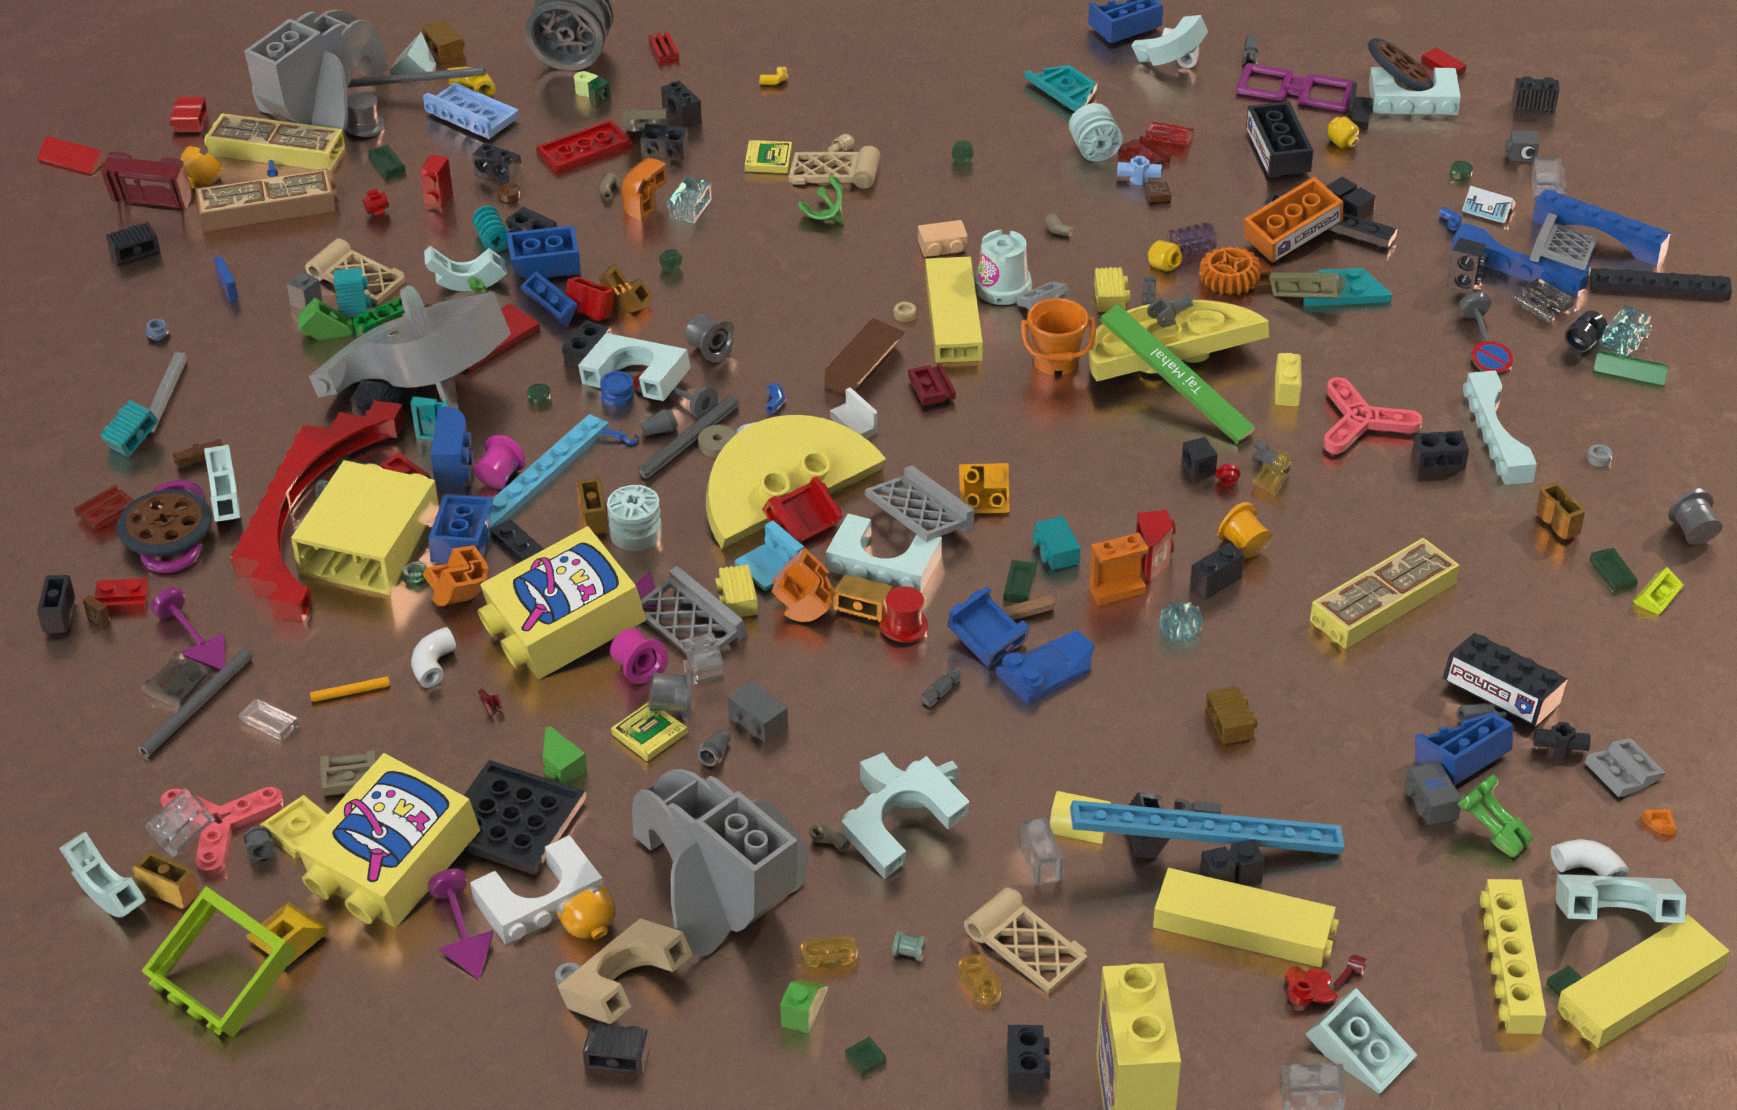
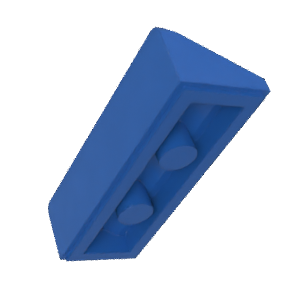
[520,271,578,327]

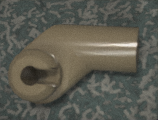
[599,173,620,200]
[1045,213,1073,237]
[809,824,850,852]

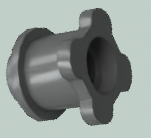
[243,826,276,863]

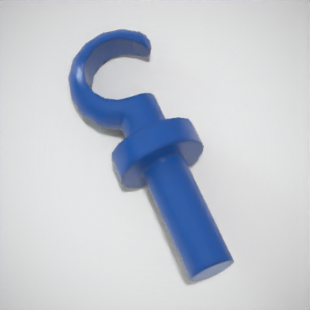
[267,160,278,177]
[602,428,639,445]

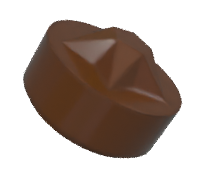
[498,183,521,202]

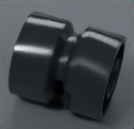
[1565,310,1608,353]

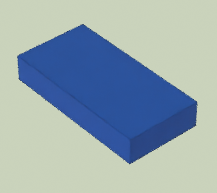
[214,257,238,302]

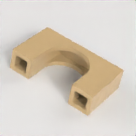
[557,918,693,1024]

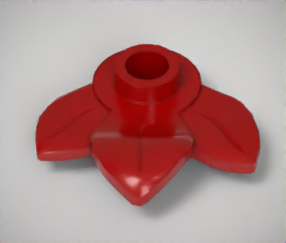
[1285,965,1338,1006]

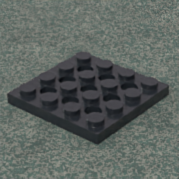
[463,760,586,875]

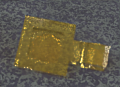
[1252,451,1293,497]

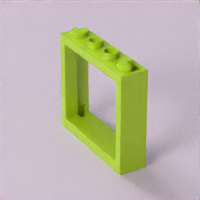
[141,886,298,1038]

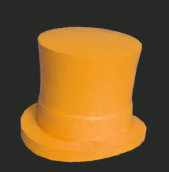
[1217,502,1272,559]

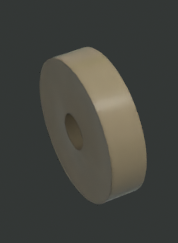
[698,425,736,457]

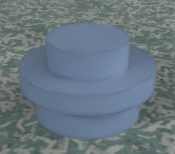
[145,319,169,340]

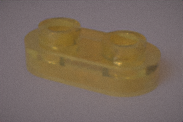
[800,935,858,967]
[959,954,1002,1005]

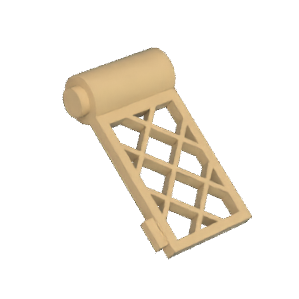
[788,146,880,189]
[305,238,406,305]
[964,887,1088,994]

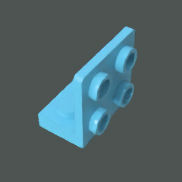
[735,521,804,591]

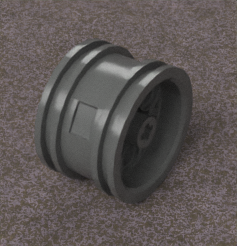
[525,0,614,71]

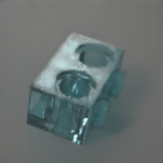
[667,176,712,224]
[1601,305,1652,356]

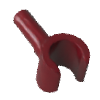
[478,689,504,715]
[1333,955,1367,988]

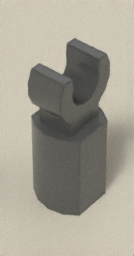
[1242,35,1259,64]
[1252,441,1291,478]
[1457,703,1507,725]
[1174,798,1222,814]

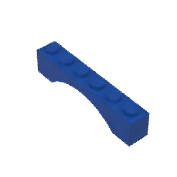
[1532,189,1671,266]
[1451,222,1591,298]

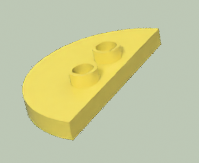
[1089,300,1269,381]
[706,415,886,549]

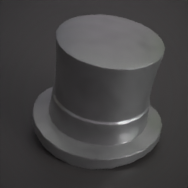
[345,92,385,137]
[685,314,736,363]
[1668,489,1722,545]
[649,669,692,719]

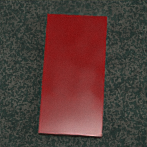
[536,120,632,174]
[466,303,540,371]

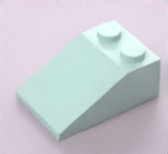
[1305,988,1417,1093]

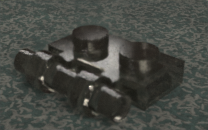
[1512,278,1575,323]

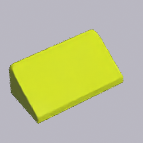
[1632,567,1684,615]

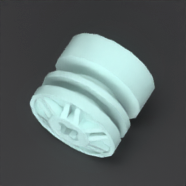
[1069,103,1123,162]
[607,485,662,551]

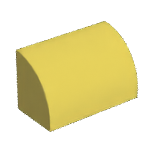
[1048,791,1111,844]

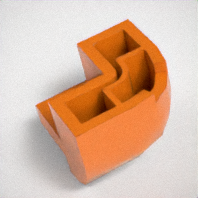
[621,158,667,221]
[423,545,489,606]
[771,548,835,622]

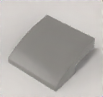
[1584,738,1666,797]

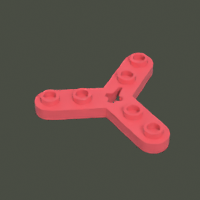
[1323,377,1423,454]
[160,787,284,878]

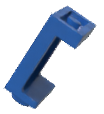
[947,586,1030,668]

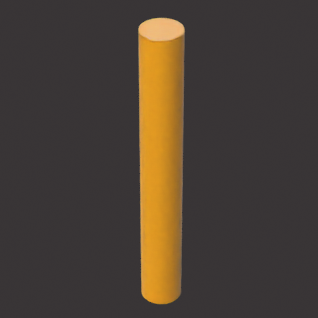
[310,676,390,703]

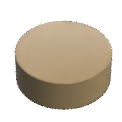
[894,302,917,323]

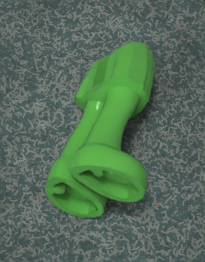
[1457,774,1533,857]

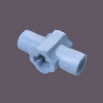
[1117,156,1162,185]

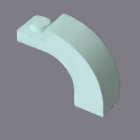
[1131,15,1208,66]
[424,246,507,291]
[204,445,240,522]
[860,752,958,808]
[59,832,146,917]

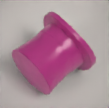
[473,435,526,489]
[610,628,668,684]

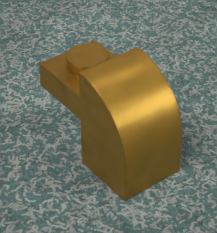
[598,264,653,313]

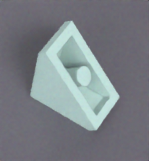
[390,33,437,74]

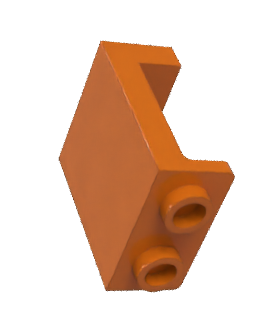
[1089,533,1148,606]

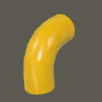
[447,67,496,97]

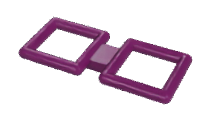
[1236,63,1356,112]

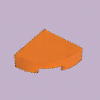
[1642,809,1677,836]

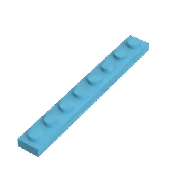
[488,414,609,537]

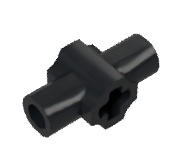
[1533,722,1591,758]

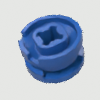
[600,371,634,407]

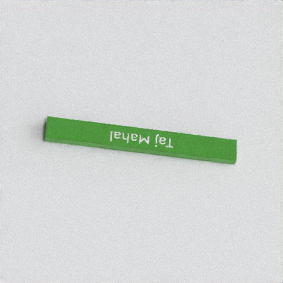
[1100,304,1255,444]

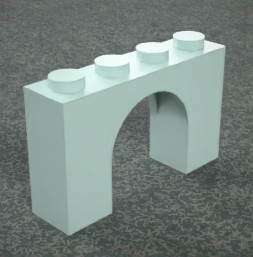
[1369,67,1461,115]
[578,333,691,401]
[826,514,942,593]
[841,756,970,879]
[1556,874,1687,923]

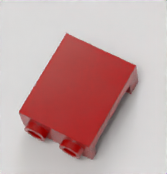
[762,476,843,544]

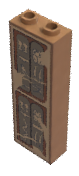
[196,168,339,232]

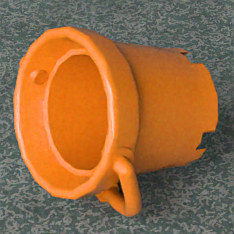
[1021,298,1096,375]

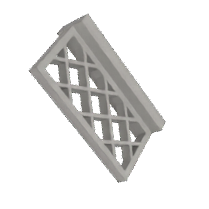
[1529,213,1598,271]
[865,465,975,541]
[641,566,747,667]

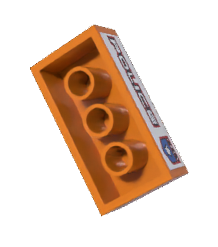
[1244,176,1343,263]

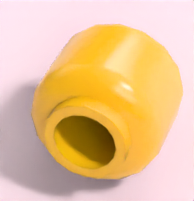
[1327,117,1359,149]
[1148,240,1182,272]

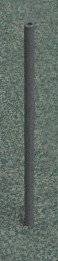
[348,67,486,88]

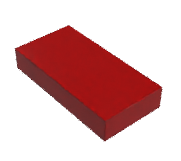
[1421,47,1467,76]

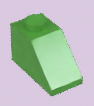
[297,298,353,340]
[543,726,587,785]
[780,979,828,1033]

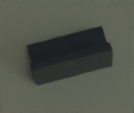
[1348,83,1373,129]

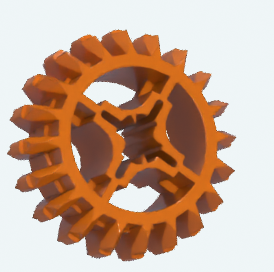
[1199,245,1261,296]

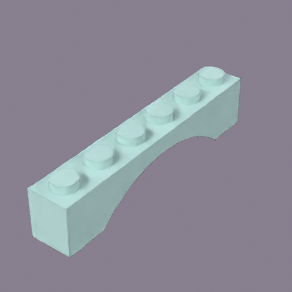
[1463,370,1537,485]

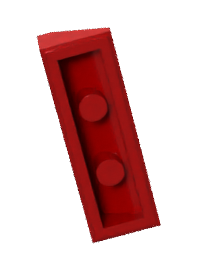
[37,136,104,175]

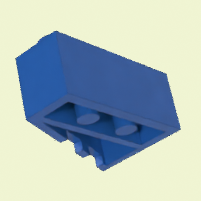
[1088,0,1163,43]
[1415,712,1513,785]

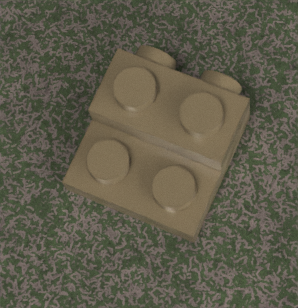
[623,108,668,131]

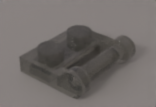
[142,651,213,708]

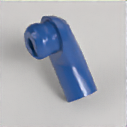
[1439,207,1462,231]
[765,383,786,414]

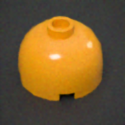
[180,146,223,188]
[557,886,616,940]

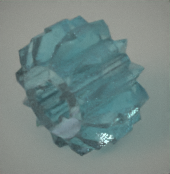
[1159,600,1203,642]

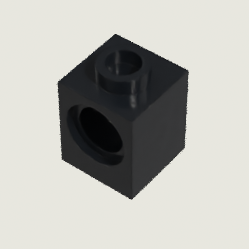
[1181,437,1218,479]

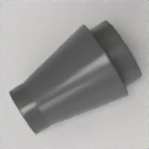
[640,409,678,436]
[698,730,731,766]

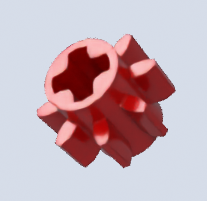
[363,189,389,218]

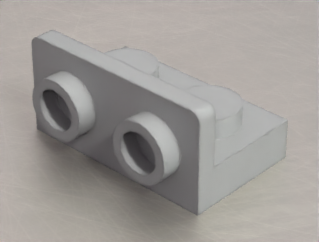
[1015,281,1071,310]

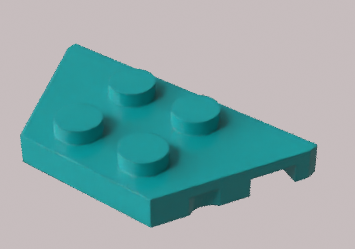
[1025,65,1097,112]
[1303,268,1392,306]

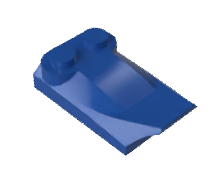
[996,629,1095,705]

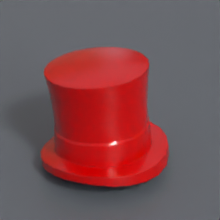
[879,586,928,643]

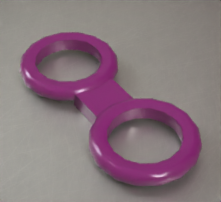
[140,480,206,573]

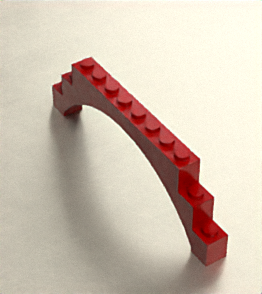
[231,401,405,623]

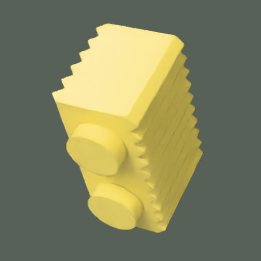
[1094,267,1130,312]
[1275,353,1302,406]
[715,564,758,617]

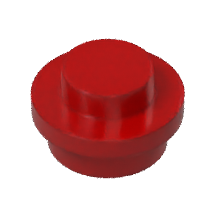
[1216,464,1241,485]

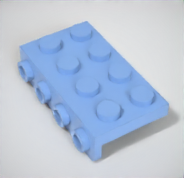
[423,83,520,139]

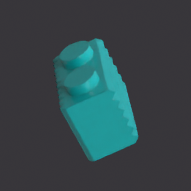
[334,267,371,317]
[100,400,159,458]
[1031,516,1081,571]

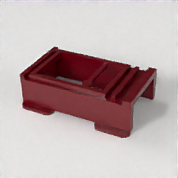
[101,152,193,210]

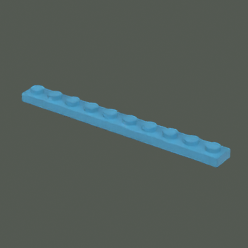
[1070,800,1345,854]

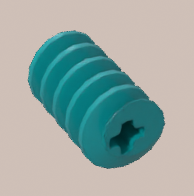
[472,205,508,252]

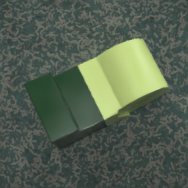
[574,71,611,107]

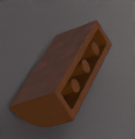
[824,318,905,394]

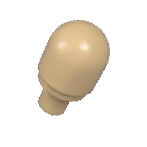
[828,134,855,152]

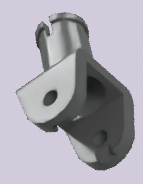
[1147,293,1193,328]

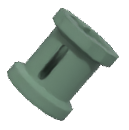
[892,930,927,961]

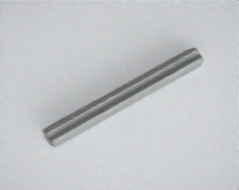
[149,352,187,434]

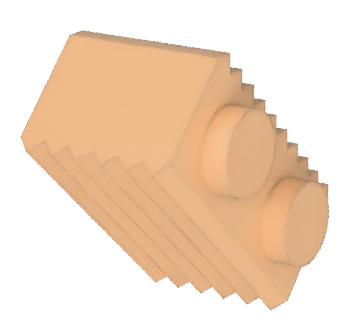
[918,220,967,258]

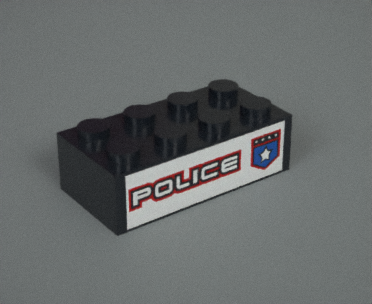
[1246,101,1314,177]
[1442,633,1568,726]

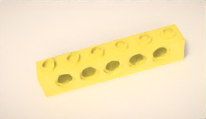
[1480,879,1546,1034]

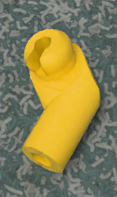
[760,67,789,85]

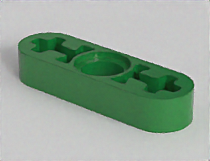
[353,297,405,336]

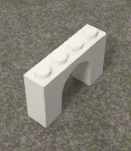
[470,835,603,944]

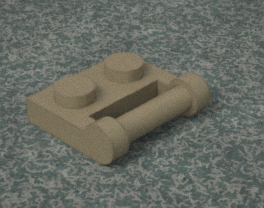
[320,749,377,796]

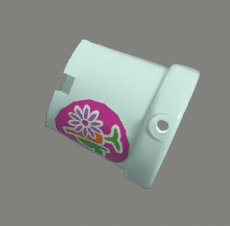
[974,230,1032,305]

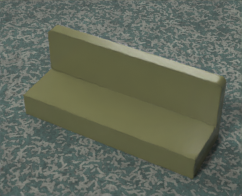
[1269,272,1346,298]

